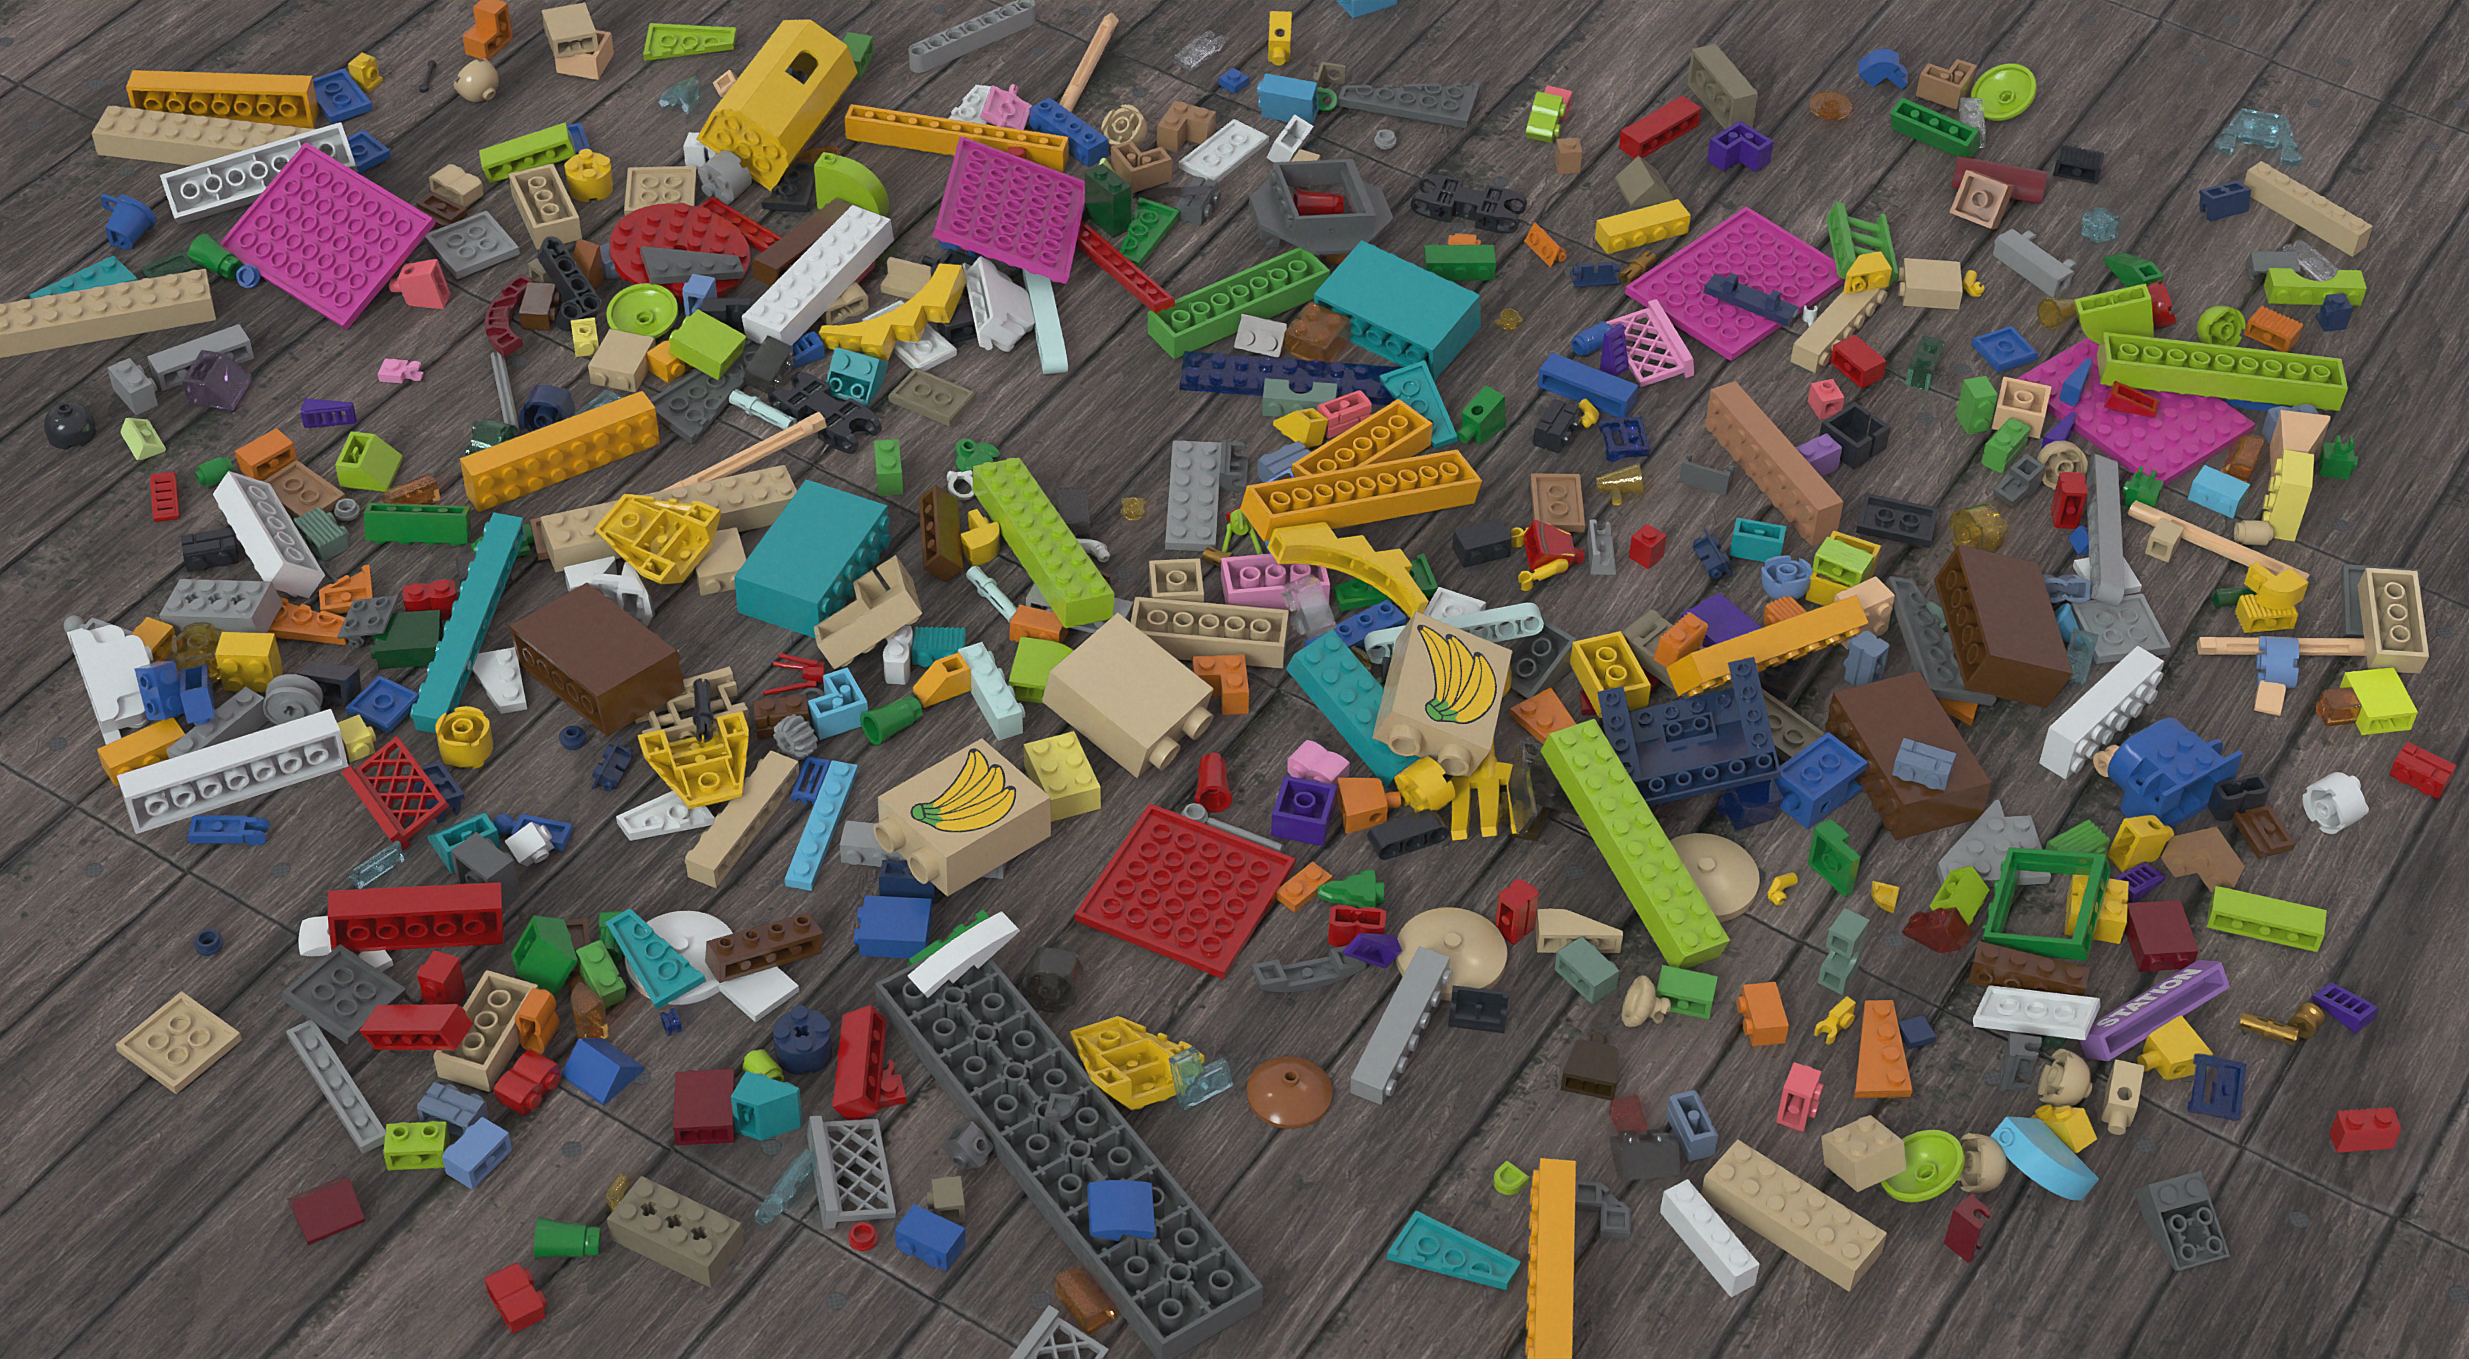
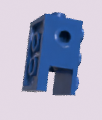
[1768,732,1868,829]

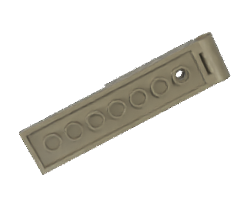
[1621,610,1825,761]

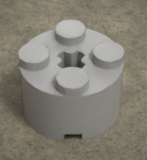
[698,150,752,205]

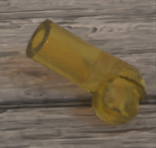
[1499,792,1510,823]
[605,1174,630,1211]

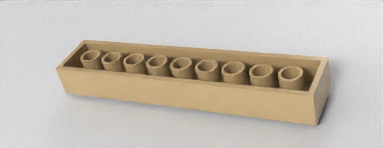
[92,106,316,166]
[0,269,216,358]
[540,465,797,572]

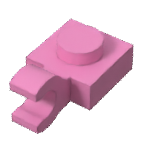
[377,359,424,383]

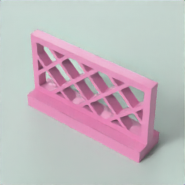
[1606,299,1694,387]

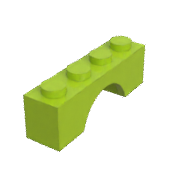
[2264,268,2367,306]

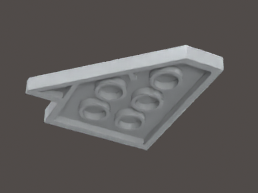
[1937,800,2051,887]

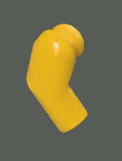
[1962,270,1985,297]
[1578,399,1599,428]
[1767,872,1798,906]

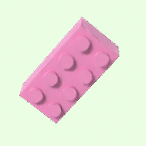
[1221,554,1330,610]

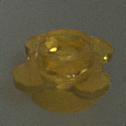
[1495,309,1523,331]
[1121,497,1146,520]

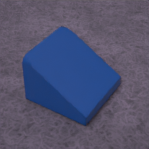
[2069,526,2089,554]

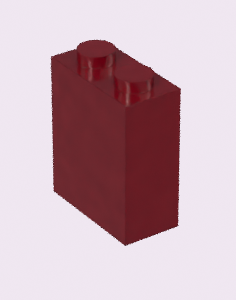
[2125,900,2199,972]
[673,1069,736,1146]

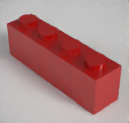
[1619,96,1702,159]
[359,1004,473,1050]
[832,1005,887,1120]

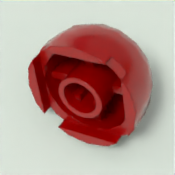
[2147,280,2176,329]

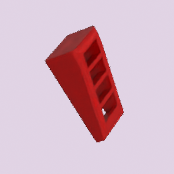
[2104,381,2159,418]
[150,472,180,522]

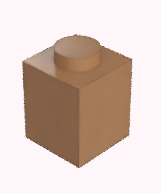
[1554,138,1582,174]

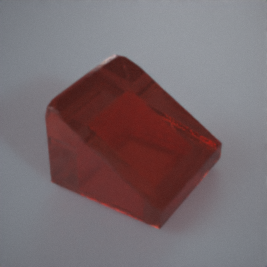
[1609,1094,1647,1135]

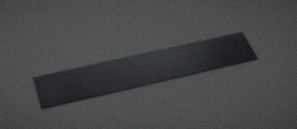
[1132,186,1211,198]

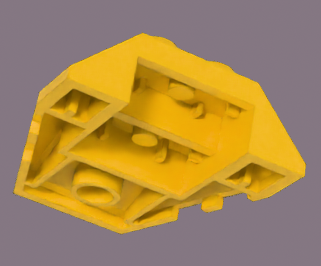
[594,494,721,584]
[638,711,749,809]
[1070,1016,1204,1110]

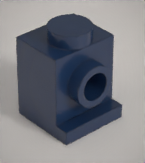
[2315,293,2353,332]

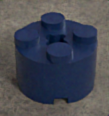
[519,385,575,432]
[773,1005,833,1075]

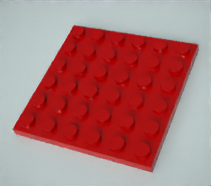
[1075,803,1296,979]

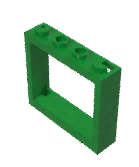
[1982,847,2111,961]

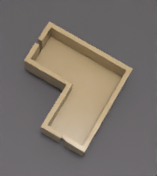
[814,555,922,670]

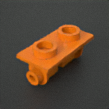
[1524,222,1567,267]

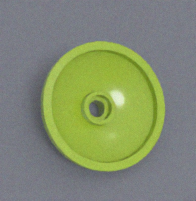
[1971,64,2037,121]
[606,283,678,339]
[1881,1130,1965,1202]

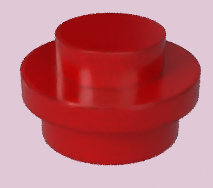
[848,1222,878,1252]

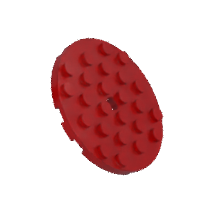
[609,203,750,303]

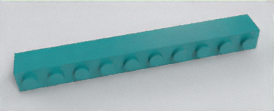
[410,513,526,733]

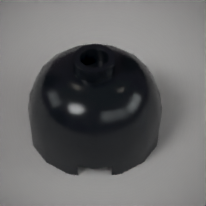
[44,402,96,450]

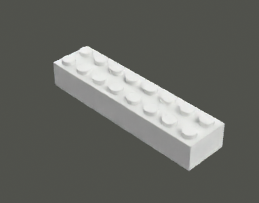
[160,122,358,225]
[742,205,894,353]
[117,709,348,834]

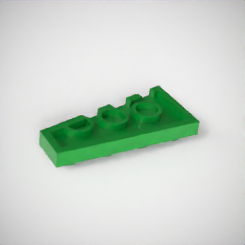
[1120,197,1180,269]
[1333,553,1438,611]

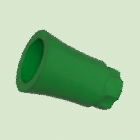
[188,234,243,280]
[860,696,923,746]
[534,1216,601,1259]

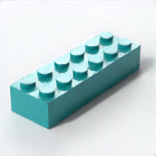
[1286,629,1423,788]

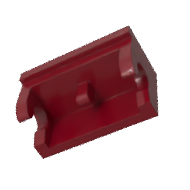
[1944,1193,1991,1264]

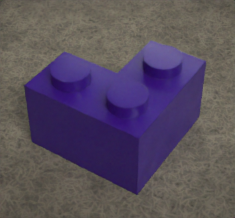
[1707,121,1774,172]

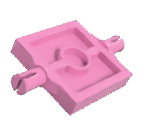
[979,84,1032,130]

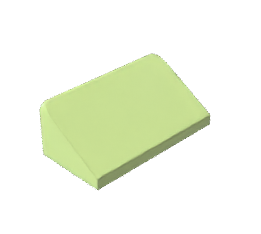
[121,418,166,460]

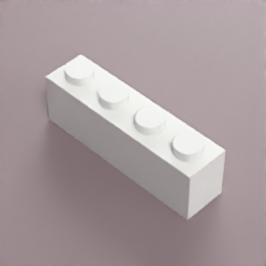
[1660,1179,1759,1297]

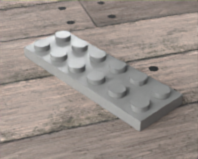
[1165,440,1222,551]

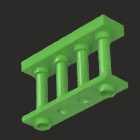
[1826,201,1899,290]

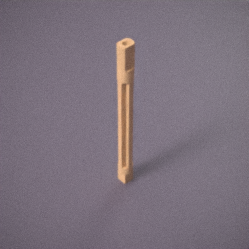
[1059,13,1119,112]
[662,412,827,491]
[2128,501,2310,581]
[2197,637,2366,656]

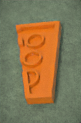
[1510,687,1577,745]
[1854,1000,1912,1098]

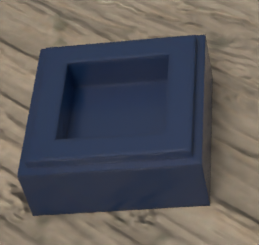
[1898,1015,1936,1049]

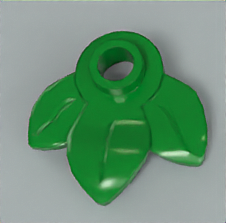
[955,439,1000,472]

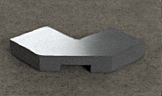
[1575,1180,1631,1239]

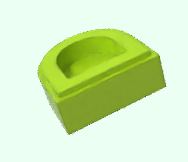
[1493,1161,1529,1195]

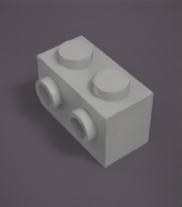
[108,358,158,415]

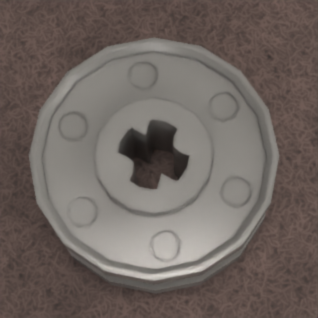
[263,674,323,725]

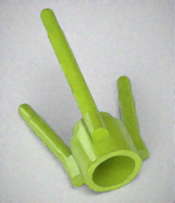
[1222,509,1263,555]

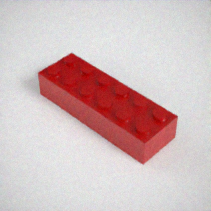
[328,882,504,952]

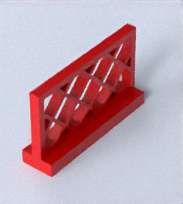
[341,736,450,852]

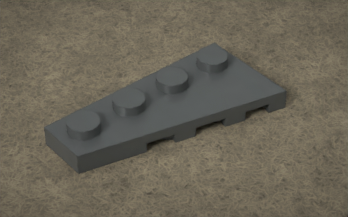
[640,246,744,285]

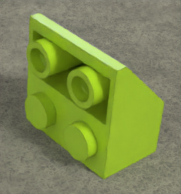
[335,431,403,492]

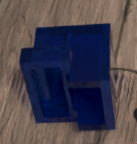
[1716,779,1783,831]

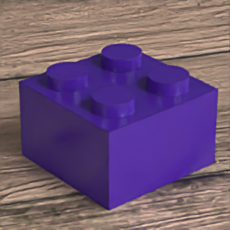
[1271,775,1337,846]

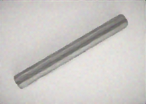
[491,352,520,437]

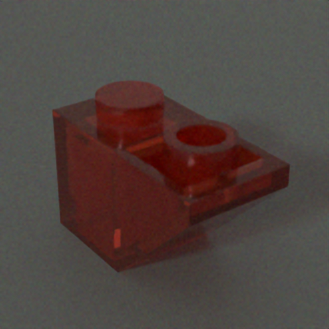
[1902,907,1973,953]

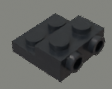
[698,298,752,340]

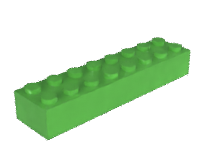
[1148,247,1330,359]

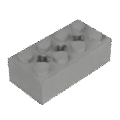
[159,579,283,639]

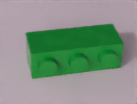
[1423,245,1496,281]

